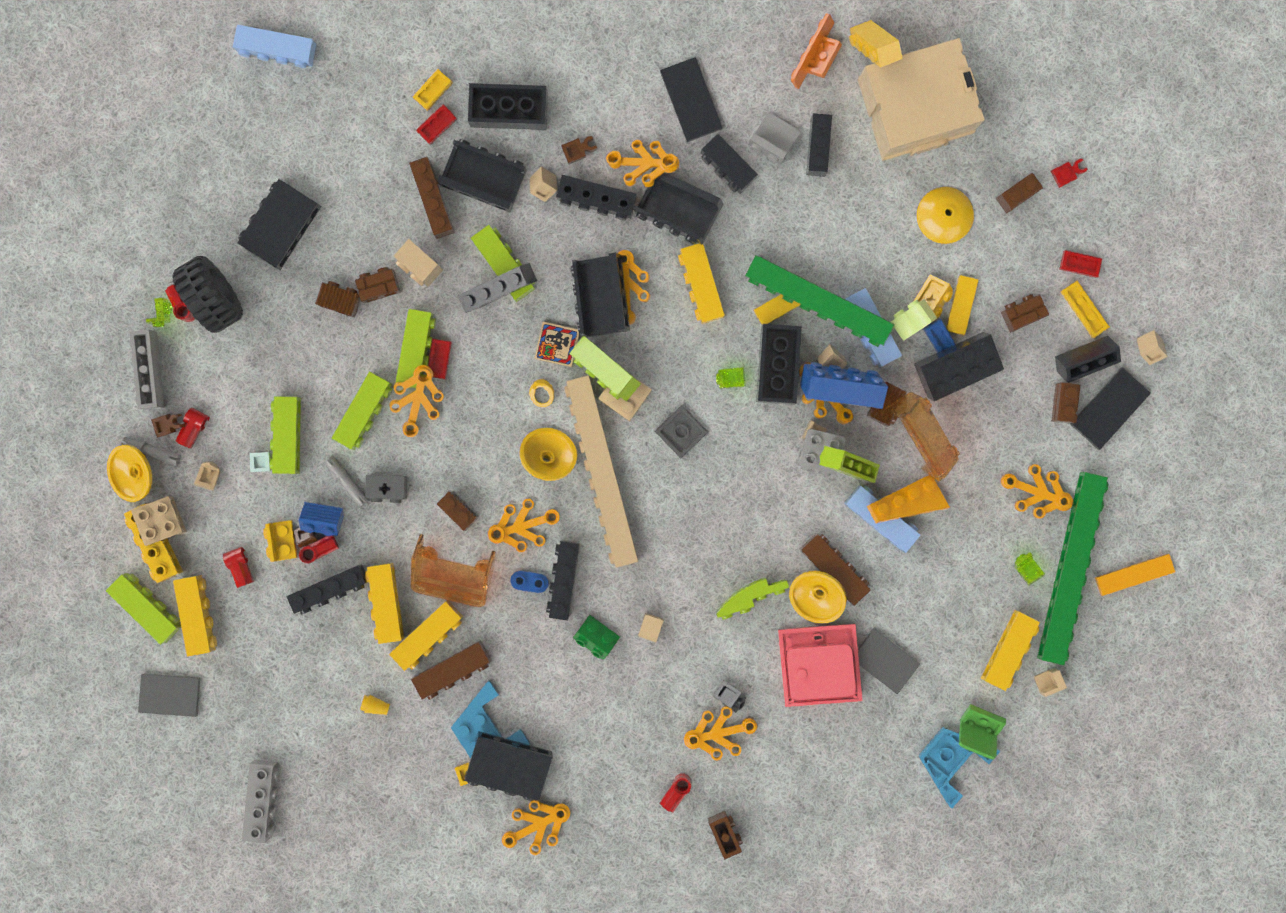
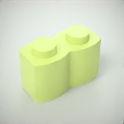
[891,299,937,341]

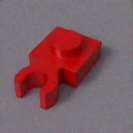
[1050,159,1088,188]

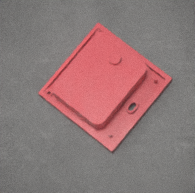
[778,623,863,707]

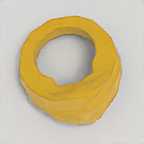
[529,379,554,407]

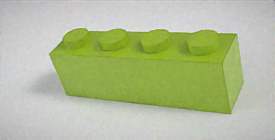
[471,225,535,303]
[395,309,436,389]
[569,336,641,402]
[331,371,393,450]
[270,396,301,474]
[819,446,880,483]
[106,573,181,645]

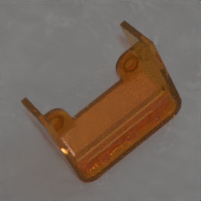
[885,392,960,482]
[410,534,496,607]

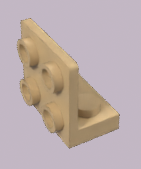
[131,496,187,546]

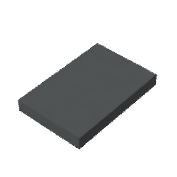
[858,629,920,694]
[138,674,200,717]

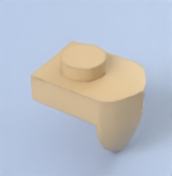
[194,461,220,491]

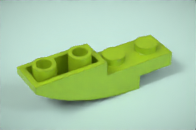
[716,578,789,620]

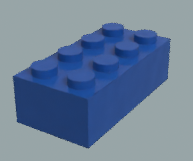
[800,362,888,409]

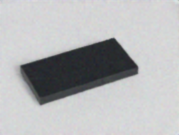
[660,57,723,142]
[1070,367,1151,450]

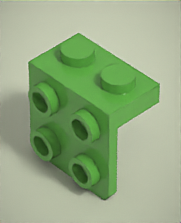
[959,704,1006,760]

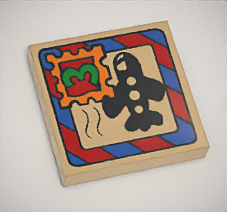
[534,322,579,367]

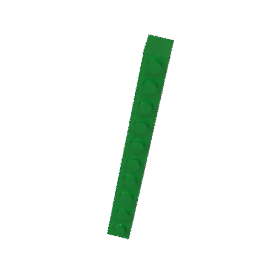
[1037,472,1109,665]

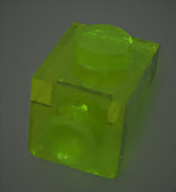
[146,298,172,327]
[716,367,746,389]
[1015,552,1045,586]

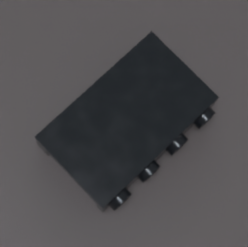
[437,139,527,213]
[633,168,724,245]
[237,179,321,270]
[570,252,630,338]
[464,731,553,801]

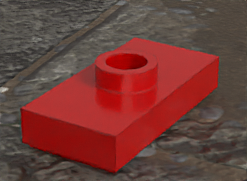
[416,104,457,145]
[1059,250,1103,278]
[428,339,452,380]

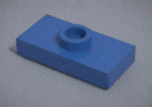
[923,318,955,353]

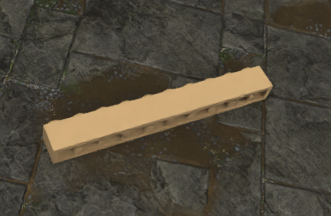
[564,375,638,568]

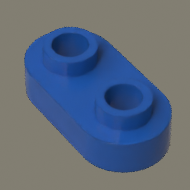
[510,571,549,593]

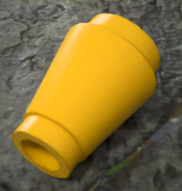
[360,695,390,715]

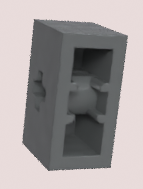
[365,475,407,503]

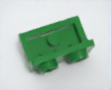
[573,614,620,660]

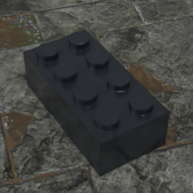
[468,83,548,130]
[756,324,802,405]
[914,332,1004,402]

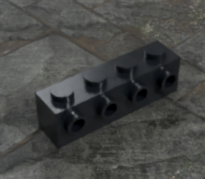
[556,175,637,221]
[546,540,580,621]
[286,564,367,615]

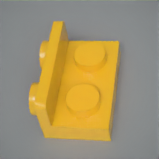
[914,275,953,321]
[263,520,298,562]

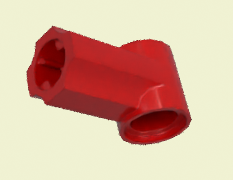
[165,284,195,322]
[175,407,210,449]
[299,536,339,564]
[223,547,254,588]
[659,773,691,813]

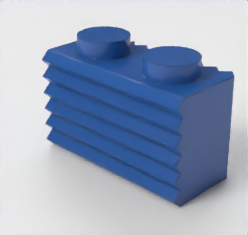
[298,502,344,536]

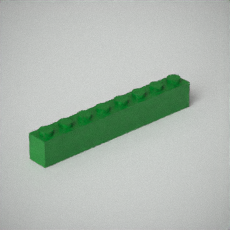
[745,255,895,347]

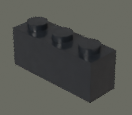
[806,113,832,177]
[701,134,758,194]
[1055,336,1121,383]

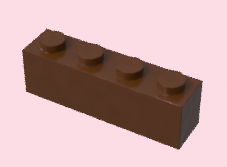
[409,157,455,239]
[800,533,871,606]
[411,640,491,700]

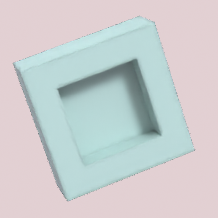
[250,452,272,472]

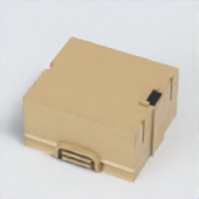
[857,38,985,161]

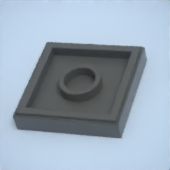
[654,405,708,459]

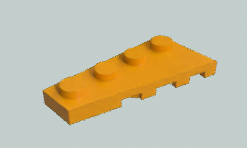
[867,474,950,524]

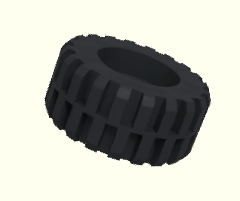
[172,256,243,333]

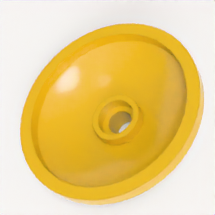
[917,187,974,244]
[519,428,577,481]
[107,445,152,502]
[789,571,847,623]

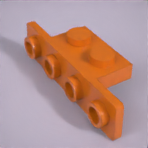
[791,13,842,89]

